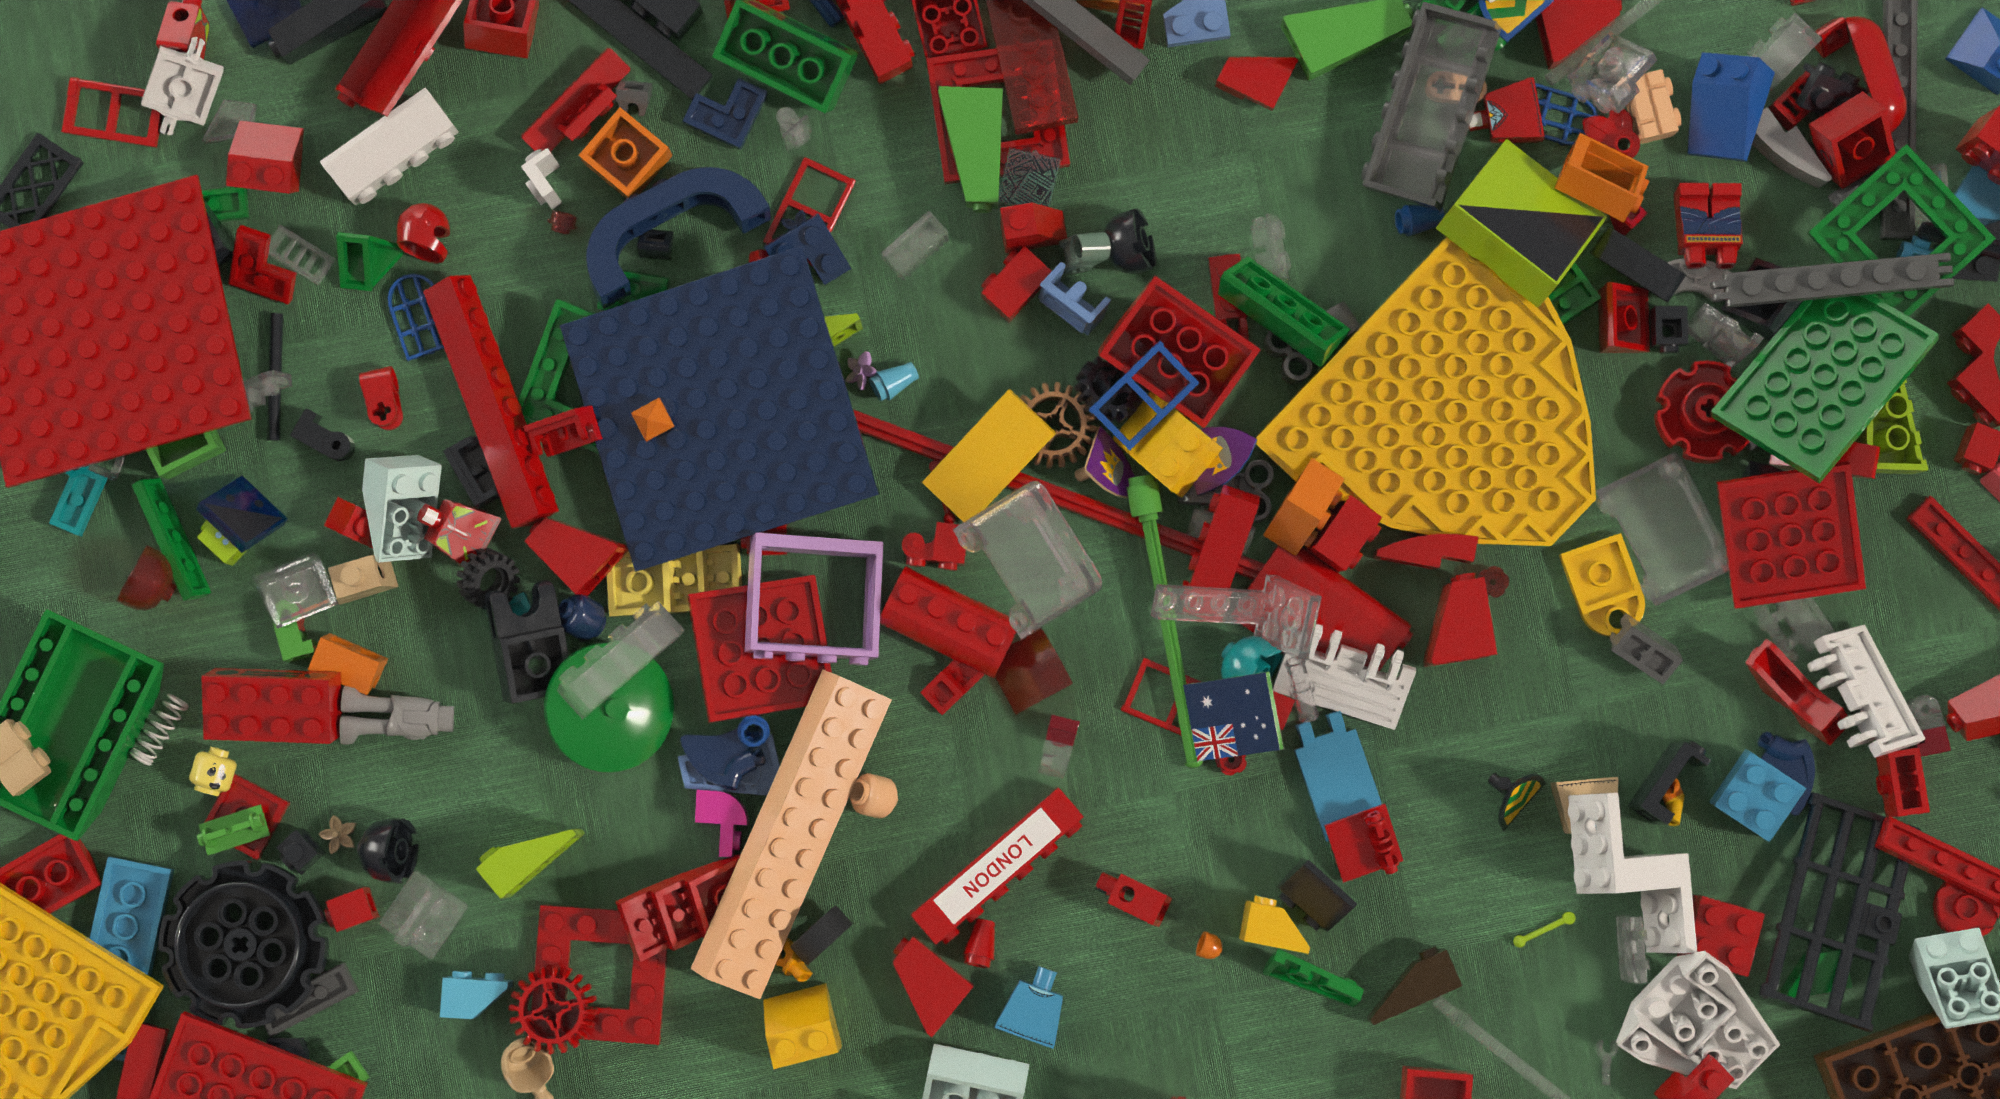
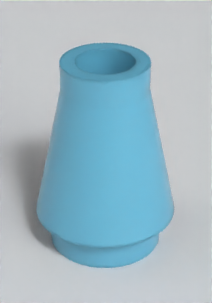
[869,362,919,401]

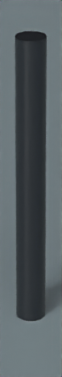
[267,313,283,441]

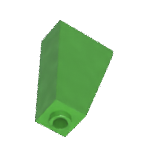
[1280,0,1414,81]
[938,86,1003,213]

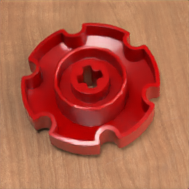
[1654,361,1750,464]

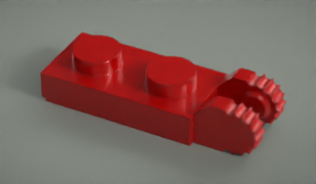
[1208,253,1249,340]

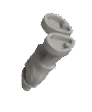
[340,686,454,745]

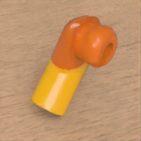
[1662,778,1685,826]

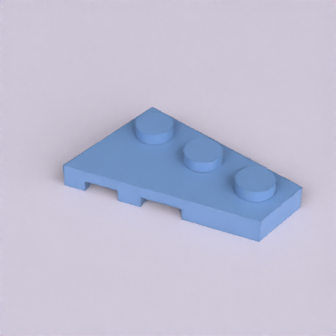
[678,734,780,795]

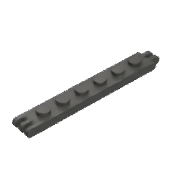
[1710,253,1954,307]

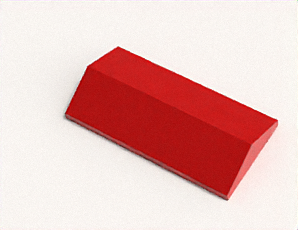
[0,834,102,914]

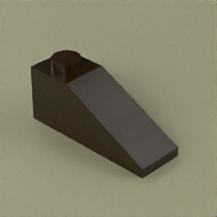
[1367,946,1463,1025]

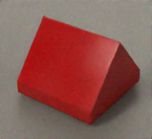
[1807,17,1850,58]

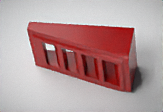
[1114,0,1152,49]
[1768,71,1811,131]

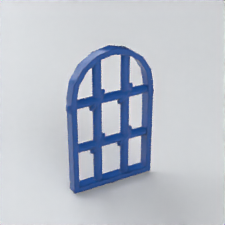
[1535,83,1598,146]
[387,274,444,361]

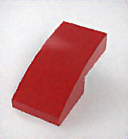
[920,660,985,715]

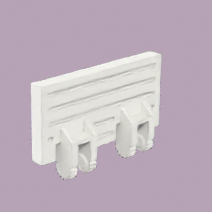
[1272,624,1416,730]
[1807,624,1925,758]

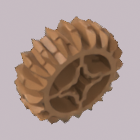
[1020,382,1097,469]

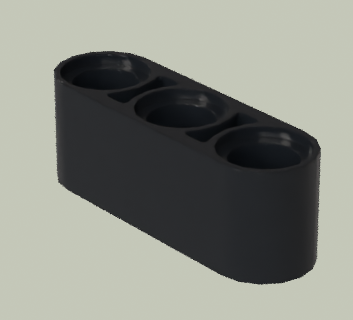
[1590,226,1686,302]

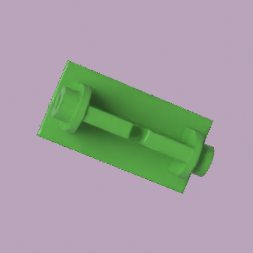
[197,804,270,856]

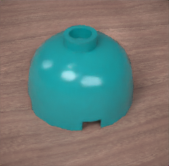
[1221,636,1282,679]

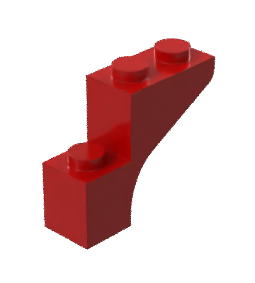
[1947,303,2000,428]
[1745,639,1848,746]

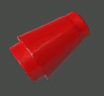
[963,919,995,968]

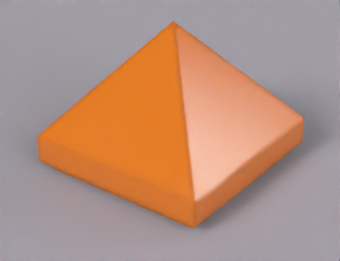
[631,398,675,442]

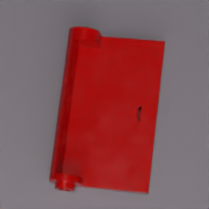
[335,0,463,117]
[1229,545,1413,671]

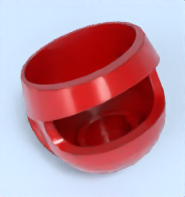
[396,203,450,264]

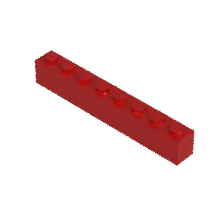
[423,275,559,528]

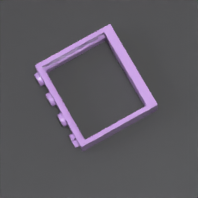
[745,533,883,665]

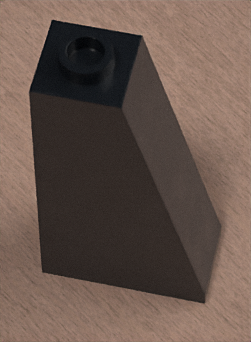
[268,0,388,65]

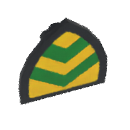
[1488,772,1546,831]

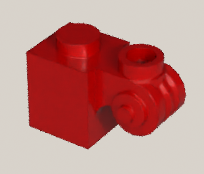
[902,522,969,571]

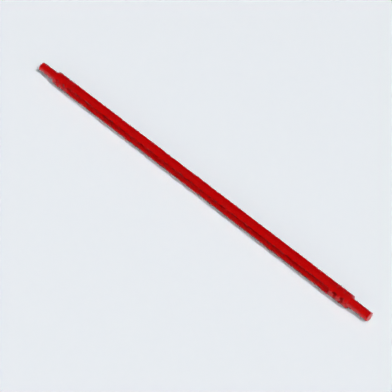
[853,409,1265,580]

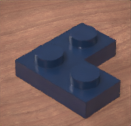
[683,78,768,150]
[763,213,852,285]

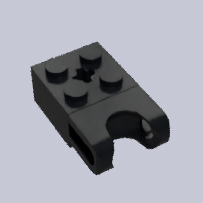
[485,580,569,704]

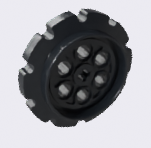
[159,860,329,1028]

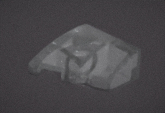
[1688,303,1764,369]

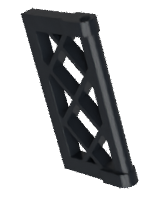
[0,132,84,228]

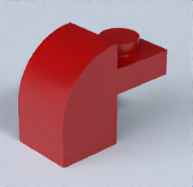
[1653,1054,1735,1099]

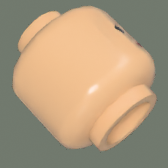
[849,773,898,819]

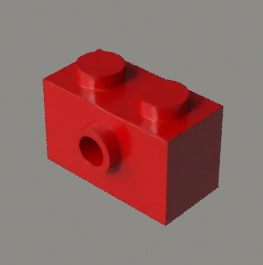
[1876,748,1930,817]

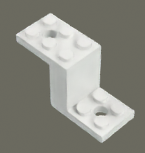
[1568,793,1697,953]

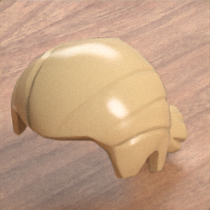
[501,1038,554,1099]

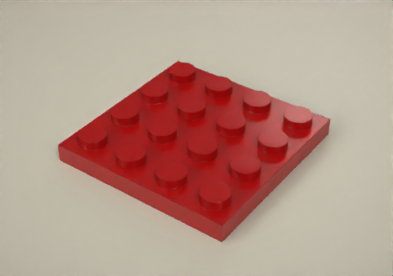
[1716,461,1866,609]
[687,575,832,723]

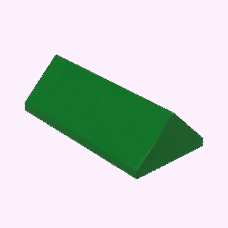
[1218,256,1351,368]

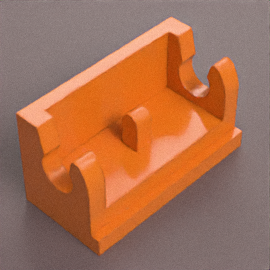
[308,633,389,695]

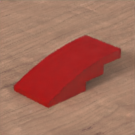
[615,854,741,962]

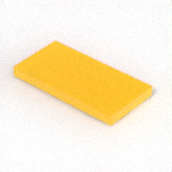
[922,389,1056,526]

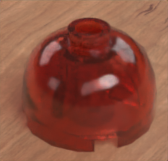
[116,545,177,611]

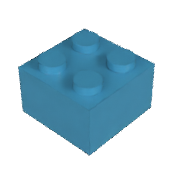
[1709,749,1806,842]

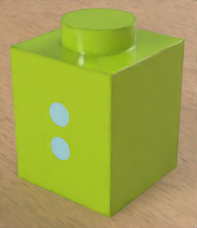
[197,515,255,566]

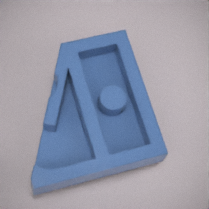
[1163,0,1231,48]

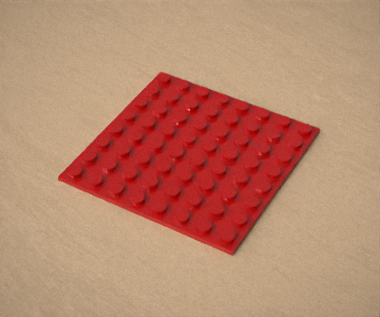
[0,175,252,488]

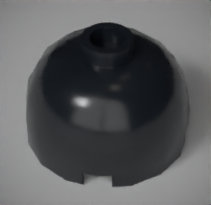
[1104,208,1156,274]
[357,818,419,884]

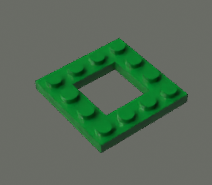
[1807,144,1996,316]
[518,299,599,454]

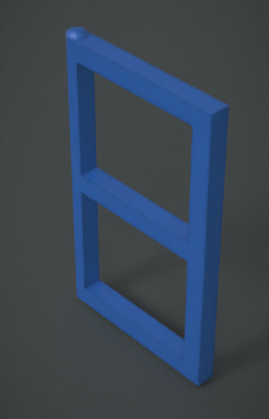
[1089,341,1199,450]

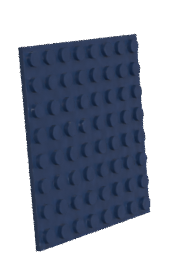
[560,246,879,572]

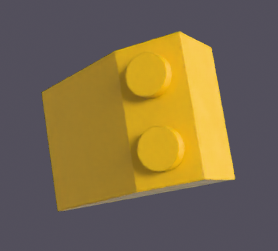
[1112,392,1223,498]

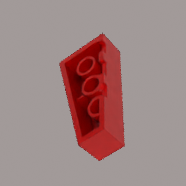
[835,0,915,85]

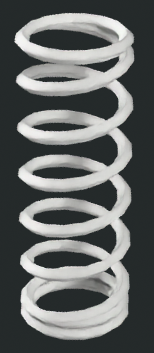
[129,694,189,766]

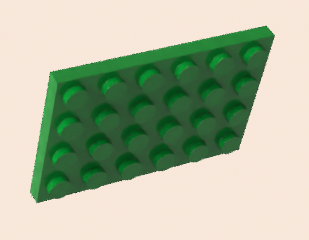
[1711,294,1939,484]

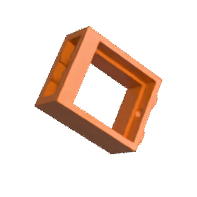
[1555,133,1649,222]

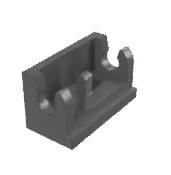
[1610,613,1683,684]

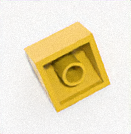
[1239,895,1310,954]

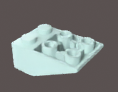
[362,455,442,563]
[1909,928,2000,1029]

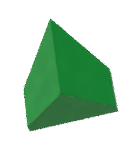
[336,232,405,291]

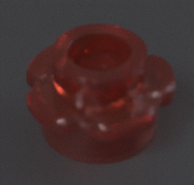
[547,210,578,235]
[1478,566,1509,598]

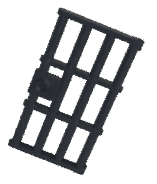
[1759,792,1921,1032]

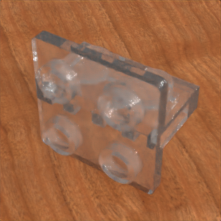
[379,871,468,959]

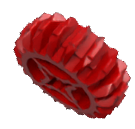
[509,965,598,1055]

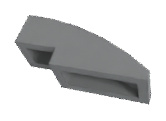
[1752,107,1833,188]

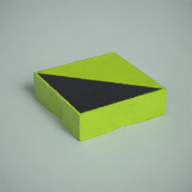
[1436,139,1607,308]

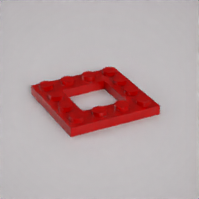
[926,40,1070,185]
[531,905,668,1045]

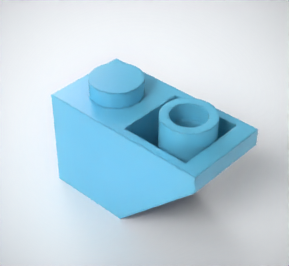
[440,970,513,1019]

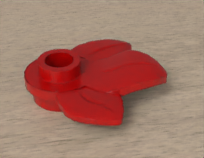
[1582,105,1640,158]

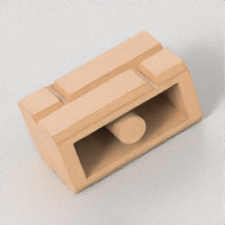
[1620,69,1681,144]

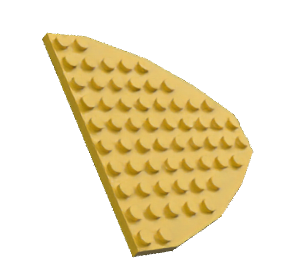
[1255,237,1596,546]
[0,883,164,1099]

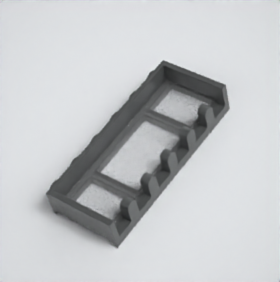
[1361,1,1502,212]

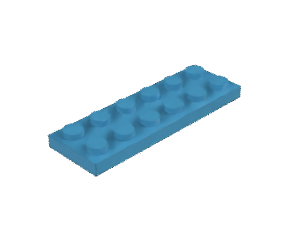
[89,856,175,1061]

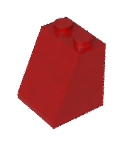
[1423,573,1498,667]

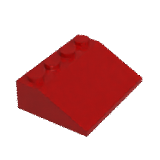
[1098,275,1261,428]

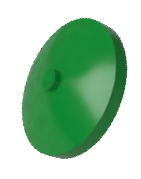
[544,642,674,772]

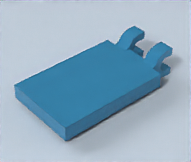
[1294,711,1382,842]

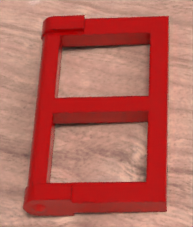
[61,77,163,148]

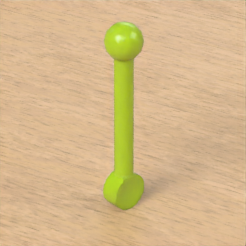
[1513,912,1576,948]

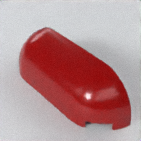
[1845,16,1907,134]

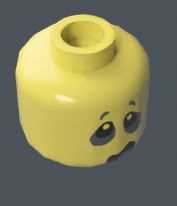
[189,746,237,796]

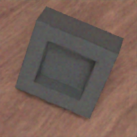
[616,80,652,116]

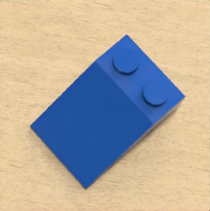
[1688,52,1775,162]

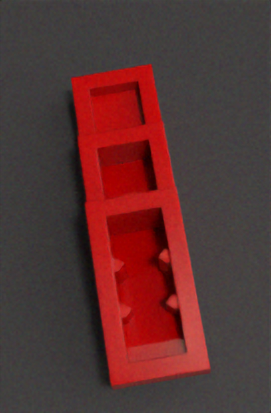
[116,1022,169,1099]

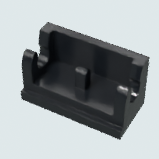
[443,435,500,509]

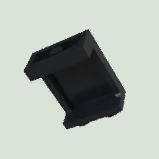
[1627,740,1711,825]

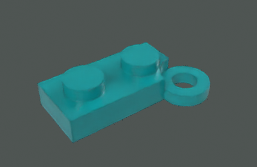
[49,465,108,537]

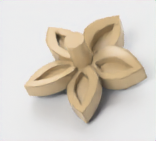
[318,815,357,854]

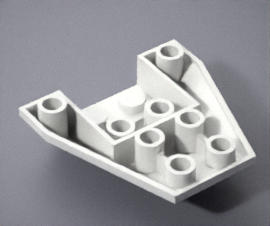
[1616,951,1780,1089]

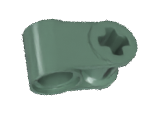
[1059,232,1111,274]

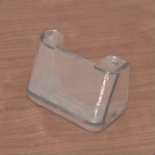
[1596,452,1730,606]
[953,481,1102,640]

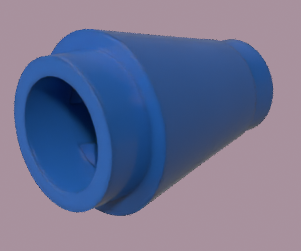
[1395,205,1445,237]
[737,715,770,747]

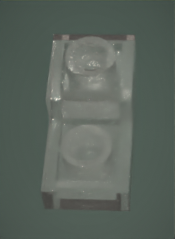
[243,370,292,413]

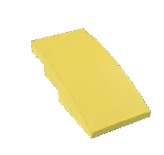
[607,544,742,617]

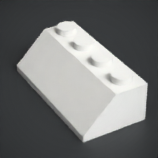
[320,87,459,205]

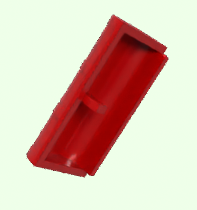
[880,566,1022,678]

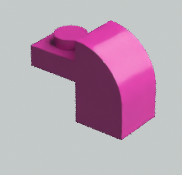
[695,790,749,857]

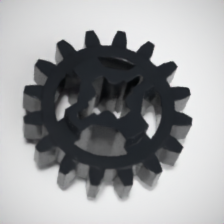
[1074,356,1142,423]

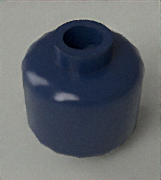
[558,594,606,641]

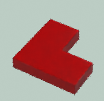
[228,225,297,305]

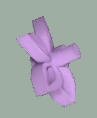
[845,351,877,390]

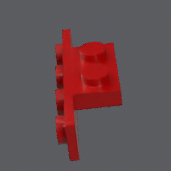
[521,48,630,152]

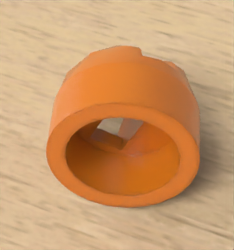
[1196,931,1223,959]

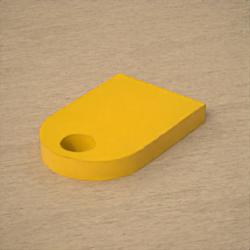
[1559,533,1645,637]

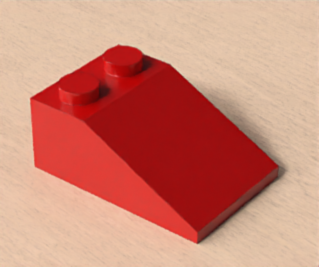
[463,0,540,59]

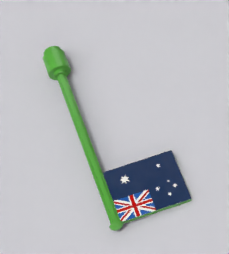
[1126,474,1284,768]

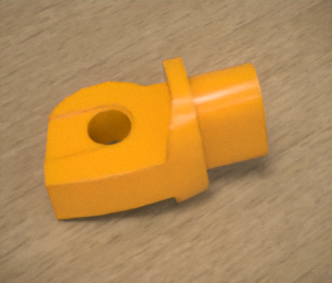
[775,937,812,982]

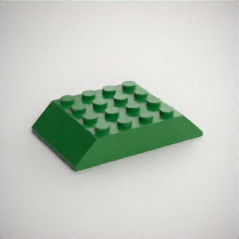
[0,609,164,841]

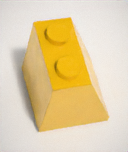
[763,983,842,1069]

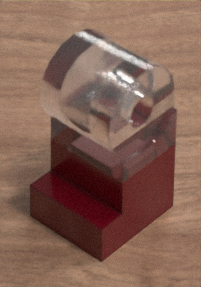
[1907,695,1951,757]
[1038,715,1080,779]

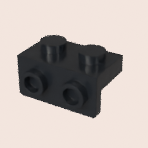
[1795,62,1869,115]

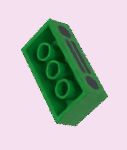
[712,0,859,114]

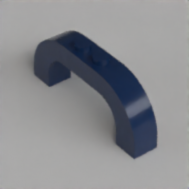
[586,167,771,309]

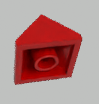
[1598,282,1650,353]

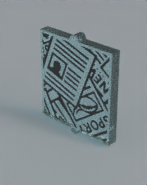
[999,147,1061,207]

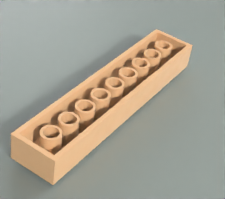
[691,670,892,999]

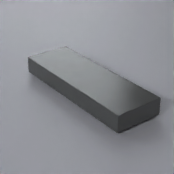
[264,963,359,1037]

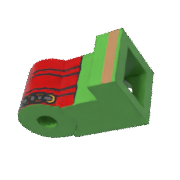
[271,600,318,663]

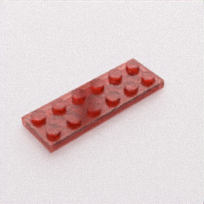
[985,0,1078,135]

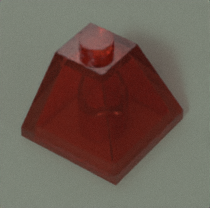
[995,628,1073,715]

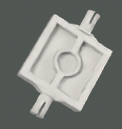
[141,37,224,135]

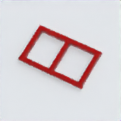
[763,157,856,267]
[1121,658,1202,736]

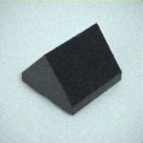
[637,229,674,260]

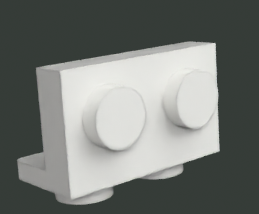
[521,148,562,210]

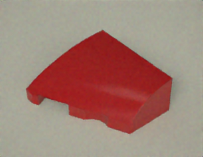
[1215,57,1299,111]

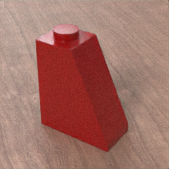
[1535,0,1622,70]
[1000,202,1067,253]
[524,518,629,596]
[892,936,974,1037]

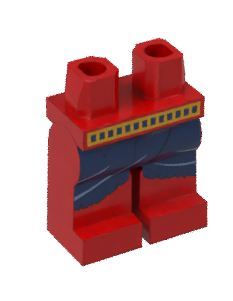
[1673,183,1743,269]

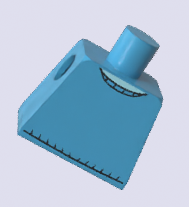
[995,966,1063,1049]

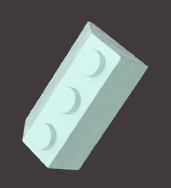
[922,1044,1030,1099]

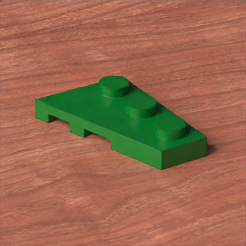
[1262,948,1364,1008]

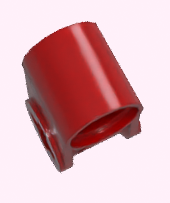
[359,366,403,431]

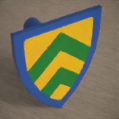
[1479,0,1554,43]

